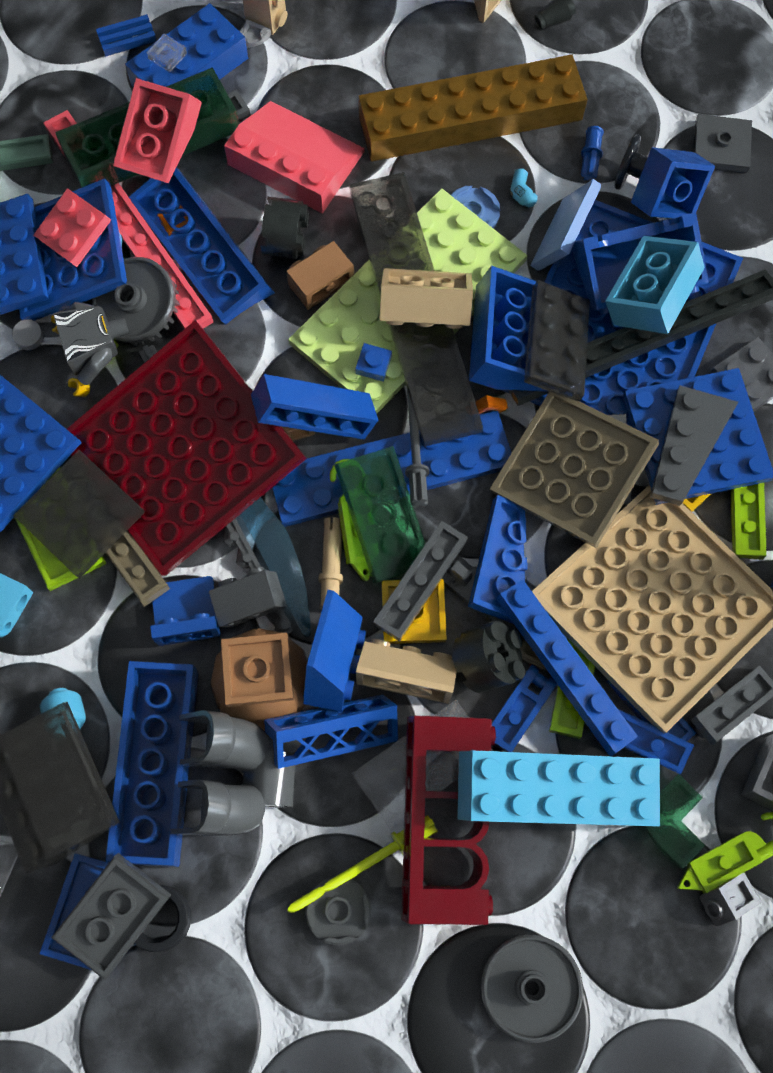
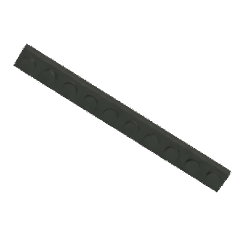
[508,269,773,406]

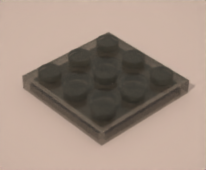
[13,450,145,579]

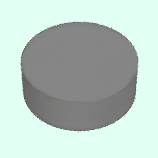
[12,319,44,350]

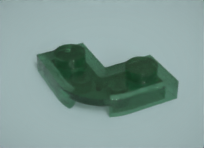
[646,774,705,869]

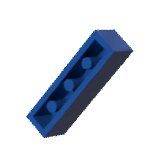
[251,374,379,439]

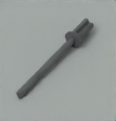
[405,374,429,508]

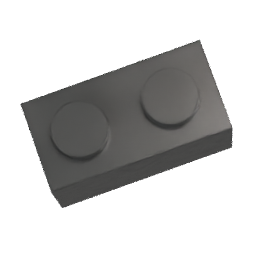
[209,567,287,628]

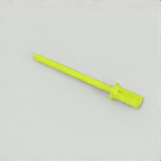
[288,815,438,913]

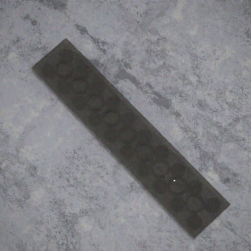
[349,172,483,447]

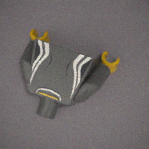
[51,302,130,397]

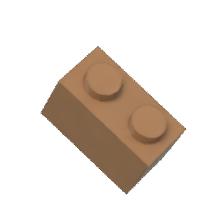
[286,241,354,310]

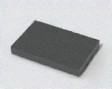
[51,853,171,980]

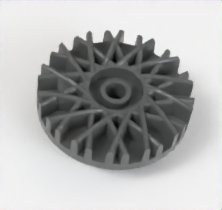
[92,257,180,346]
[480,934,583,1043]

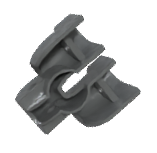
[170,710,295,836]

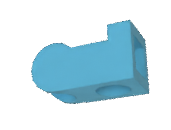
[0,573,33,638]

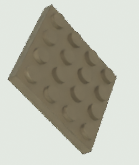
[490,391,659,548]

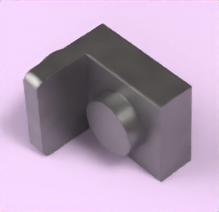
[699,873,762,926]

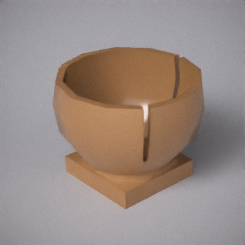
[210,628,308,731]

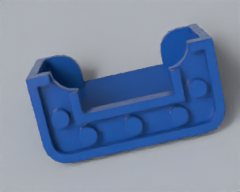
[572,213,709,315]

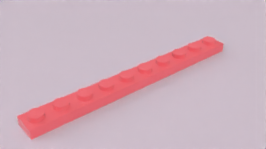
[43,110,214,329]

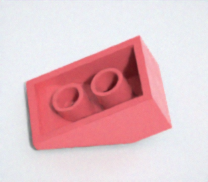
[113,78,202,183]

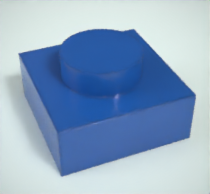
[355,343,392,382]

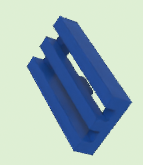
[96,14,157,57]

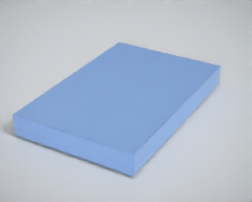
[530,179,601,271]

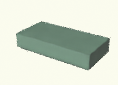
[0,134,53,171]

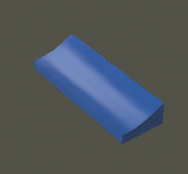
[129,167,275,324]

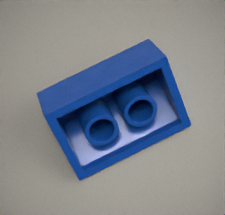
[303,590,367,712]

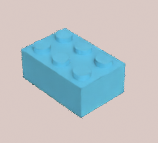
[605,236,705,334]

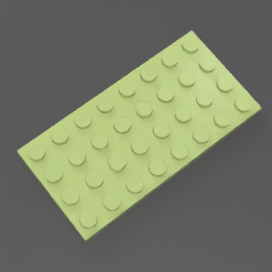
[288,189,527,414]

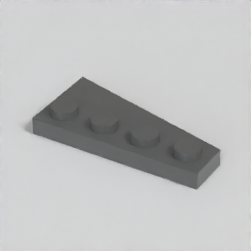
[650,385,738,506]

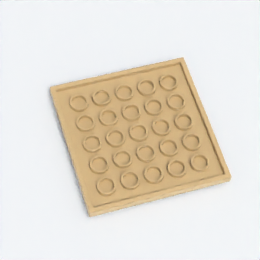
[532,485,773,734]

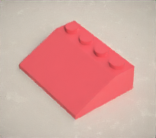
[224,101,365,214]

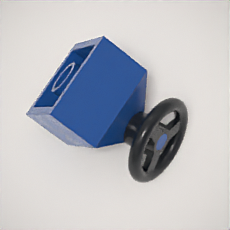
[614,134,715,218]

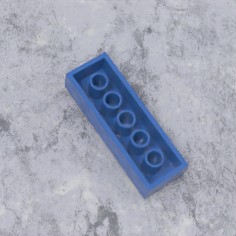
[105,661,199,867]

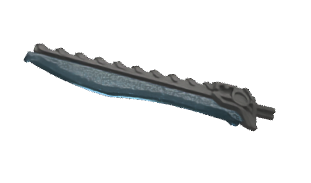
[138,345,311,637]

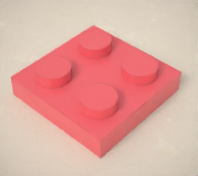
[34,188,111,267]

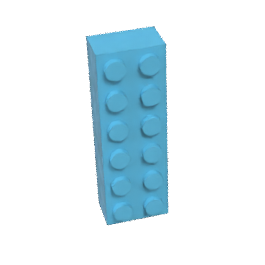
[457,750,660,826]

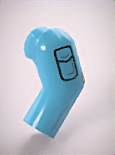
[510,169,538,208]

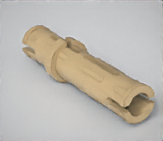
[319,517,343,610]

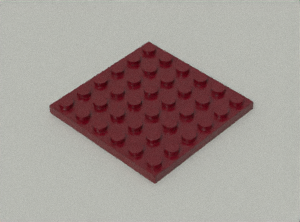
[67,320,307,576]

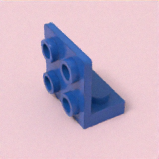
[151,576,220,646]

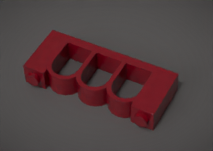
[401,716,496,925]

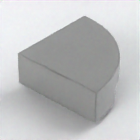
[240,19,271,48]

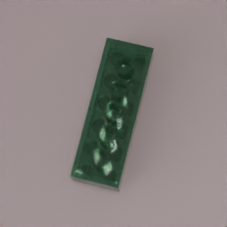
[55,67,239,188]

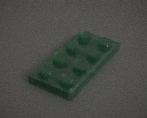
[334,446,426,583]

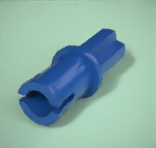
[581,126,604,181]

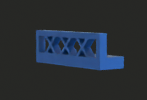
[264,695,398,769]

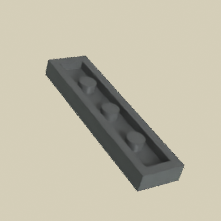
[373,521,468,642]

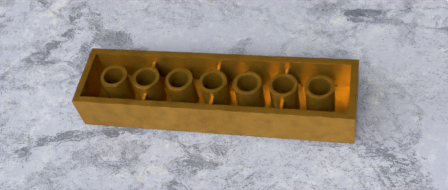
[358,54,588,162]

